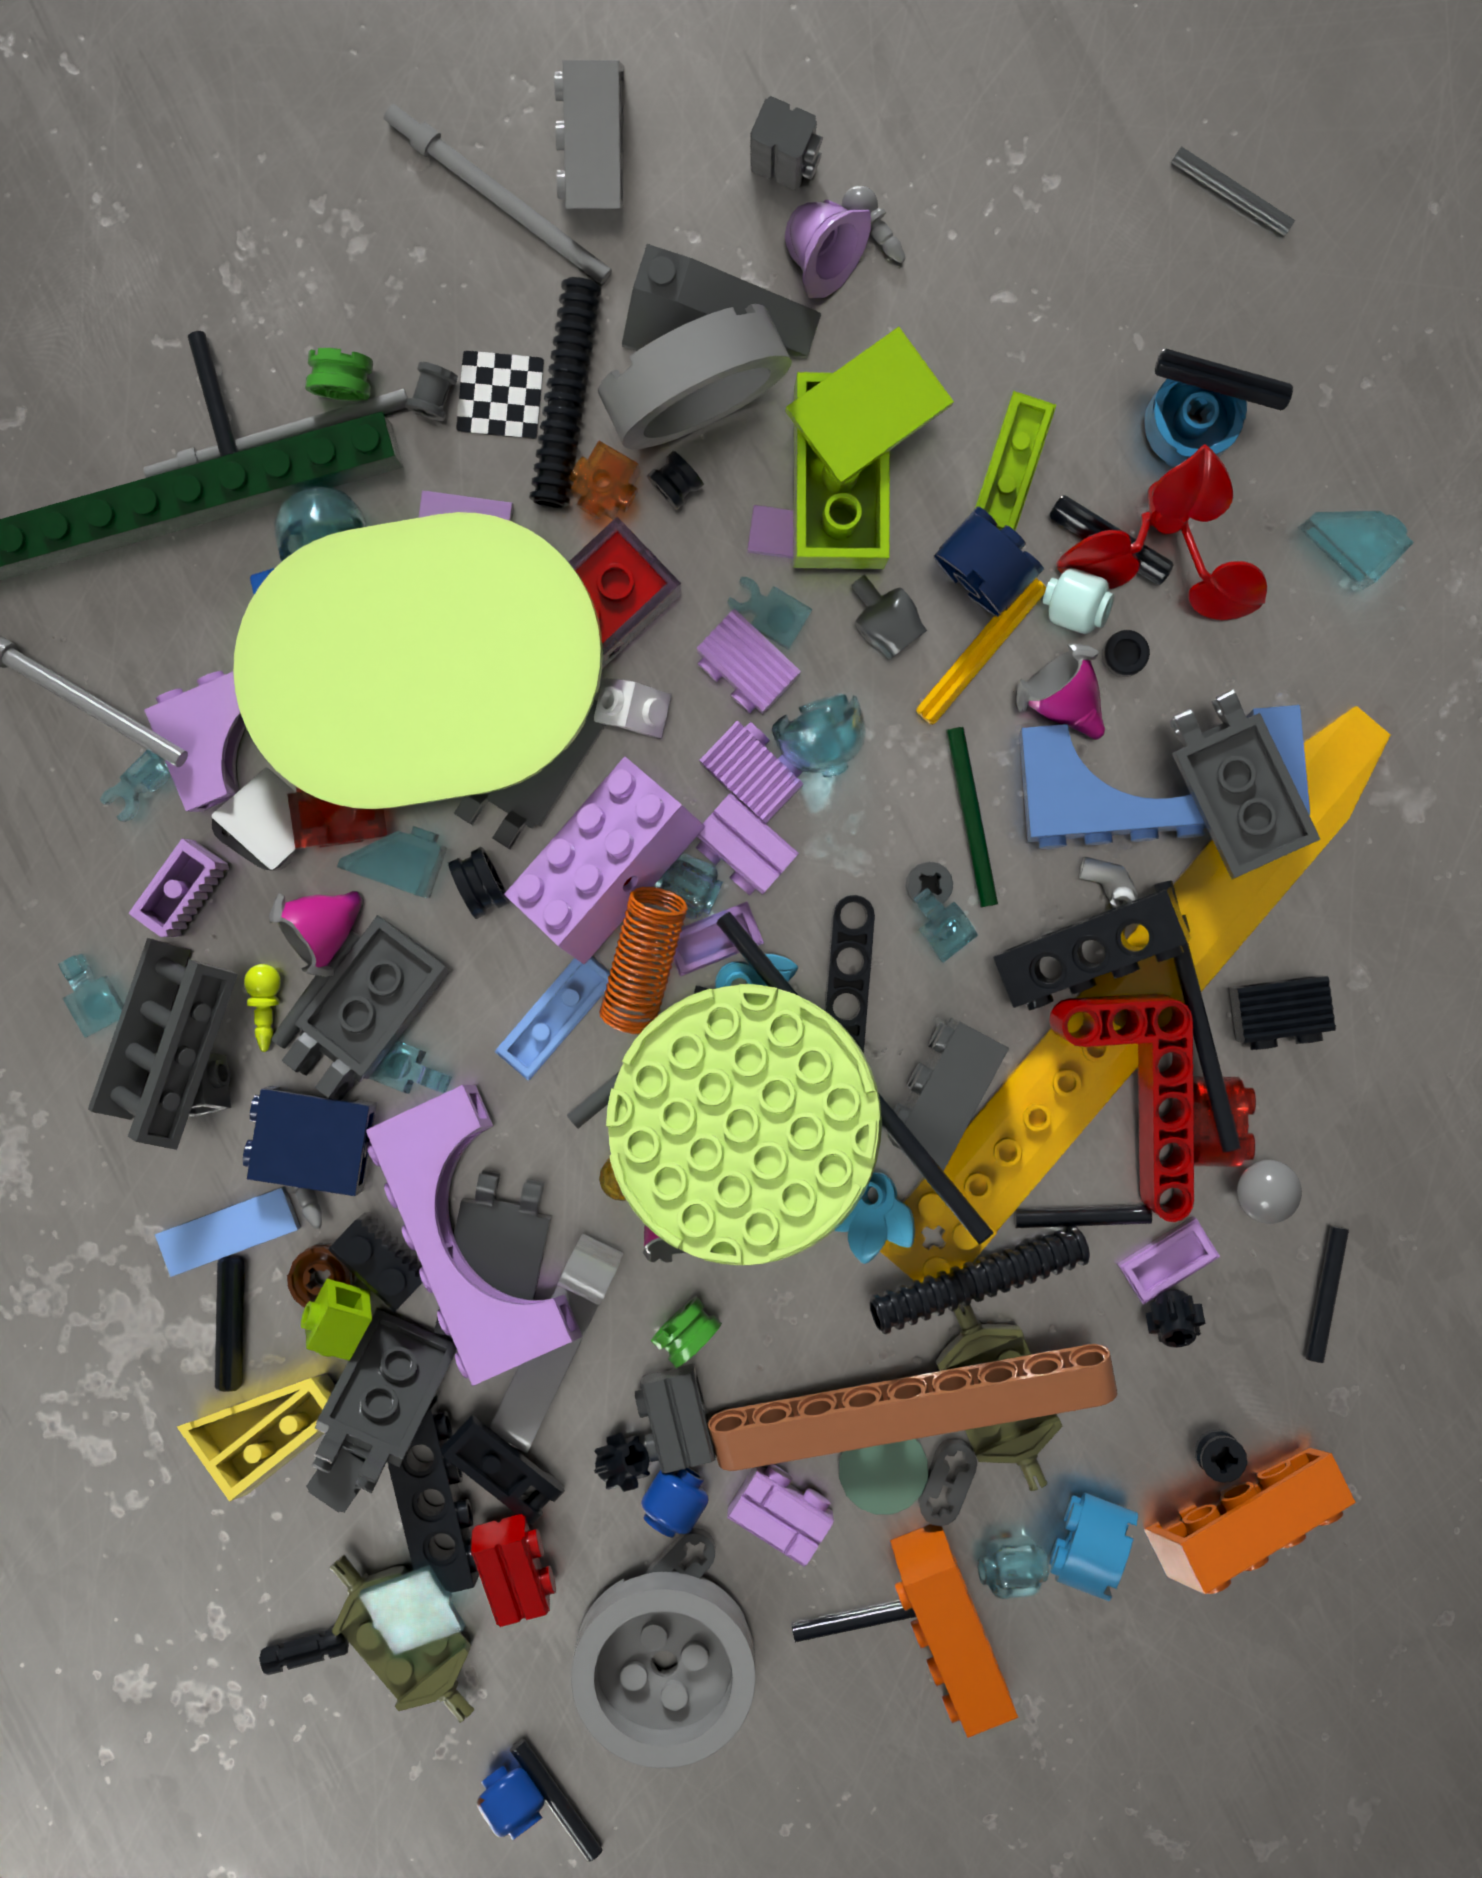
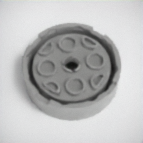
[598,304,792,449]
[571,1569,755,1768]

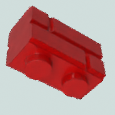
[471,1514,556,1627]

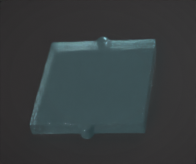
[359,1565,465,1655]

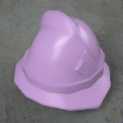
[785,200,871,298]

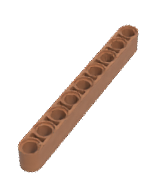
[708,1344,1117,1471]

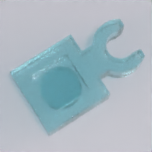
[727,577,813,650]

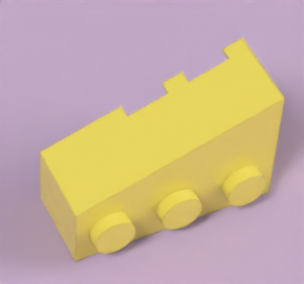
[177,1374,336,1502]

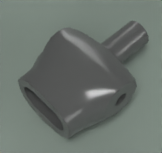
[851,574,927,660]

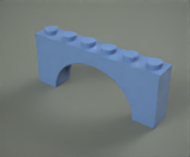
[1019,705,1310,849]

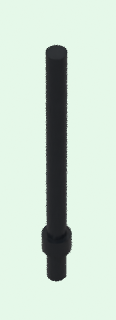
[1154,880,1241,1153]

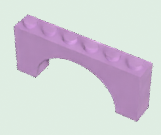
[144,671,246,812]
[366,1085,583,1386]

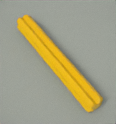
[916,578,1046,725]

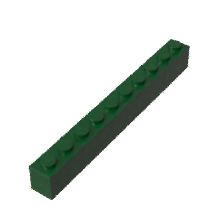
[0,411,404,581]

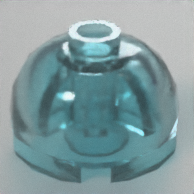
[274,485,366,561]
[772,694,866,777]

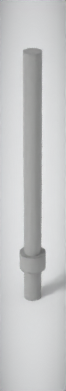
[384,104,612,285]
[144,389,408,478]
[0,636,188,767]

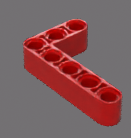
[1049,993,1194,1222]

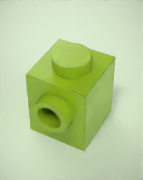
[301,1279,372,1361]

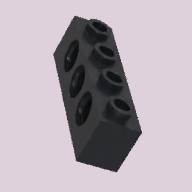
[993,887,1191,1011]
[387,1400,479,1600]

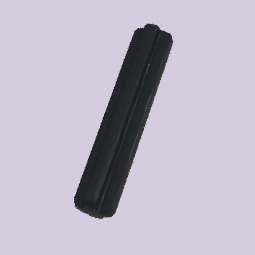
[1155,349,1293,411]
[1050,495,1174,585]
[214,1256,244,1392]

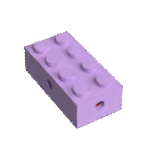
[504,756,705,965]

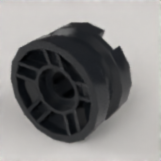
[448,847,510,919]

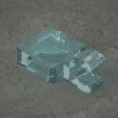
[100,749,171,822]
[913,888,978,963]
[58,954,124,1038]
[369,1041,452,1094]

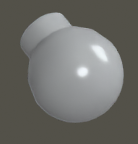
[1237,1160,1302,1224]

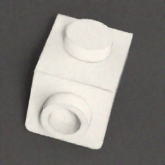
[594,678,672,738]

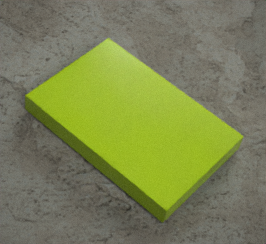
[785,326,954,486]

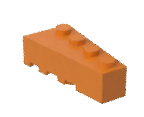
[1144,1448,1356,1594]
[890,1524,1019,1738]

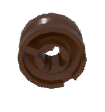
[287,1243,357,1308]

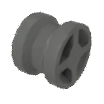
[905,862,953,908]

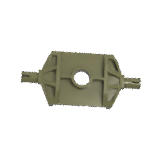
[936,1304,1063,1491]
[329,1554,474,1723]

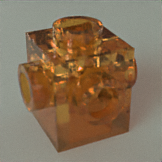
[569,440,641,520]

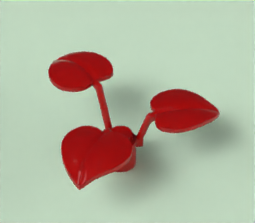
[1056,444,1267,620]

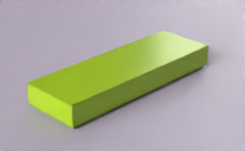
[975,391,1057,531]

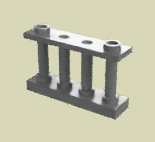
[88,938,238,1150]

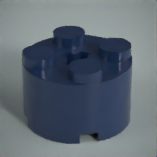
[934,506,1044,617]

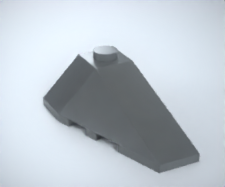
[622,244,821,359]

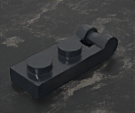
[441,1415,565,1525]

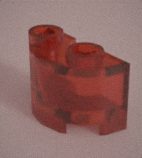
[287,786,387,849]
[1193,1076,1256,1167]

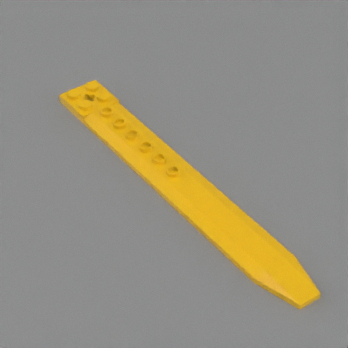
[880,706,1391,1283]

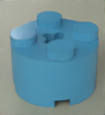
[1144,379,1247,468]
[1049,1493,1138,1601]

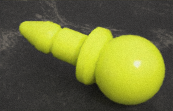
[244,964,281,1052]

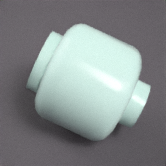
[1043,568,1115,634]

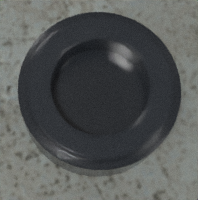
[1102,630,1150,677]

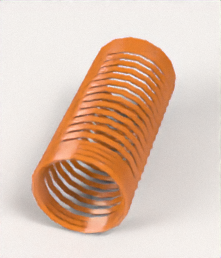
[599,887,688,1034]

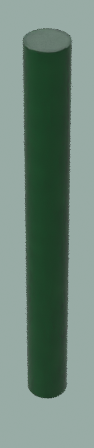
[946,727,998,908]

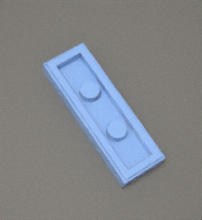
[494,956,614,1081]
[155,1186,301,1277]

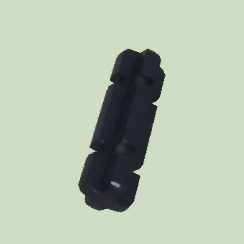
[259,1630,349,1675]

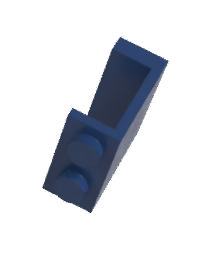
[243,1086,377,1196]

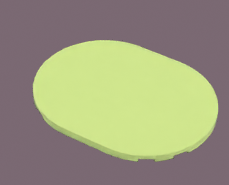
[233,512,603,809]

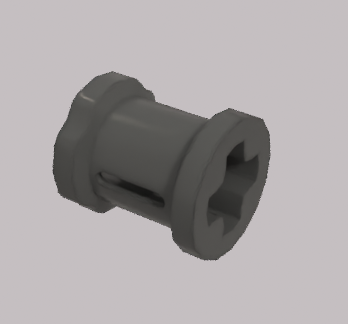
[405,362,458,421]

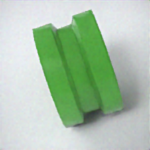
[305,348,373,401]
[651,1297,722,1368]

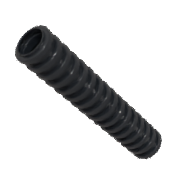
[529,277,602,508]
[869,1226,1090,1335]

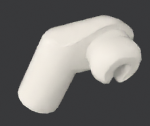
[1079,857,1138,908]

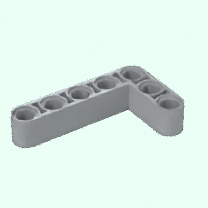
[489,1234,623,1453]

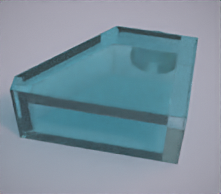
[1298,511,1414,589]
[337,826,448,898]

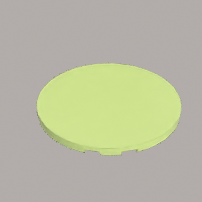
[606,984,882,1265]

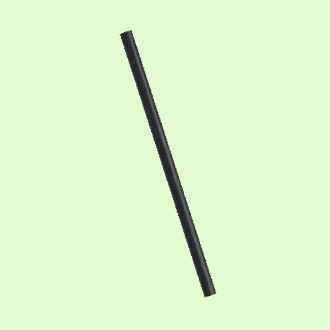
[716,912,994,1244]

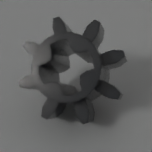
[1146,1290,1206,1348]
[594,1433,650,1492]

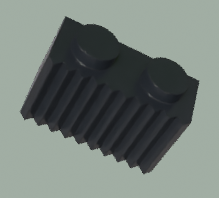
[1229,975,1336,1050]
[328,1212,422,1312]

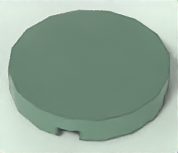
[838,1439,928,1515]

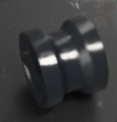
[647,451,704,510]
[1195,1429,1247,1483]

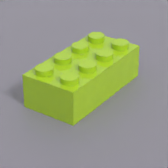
[793,372,890,569]

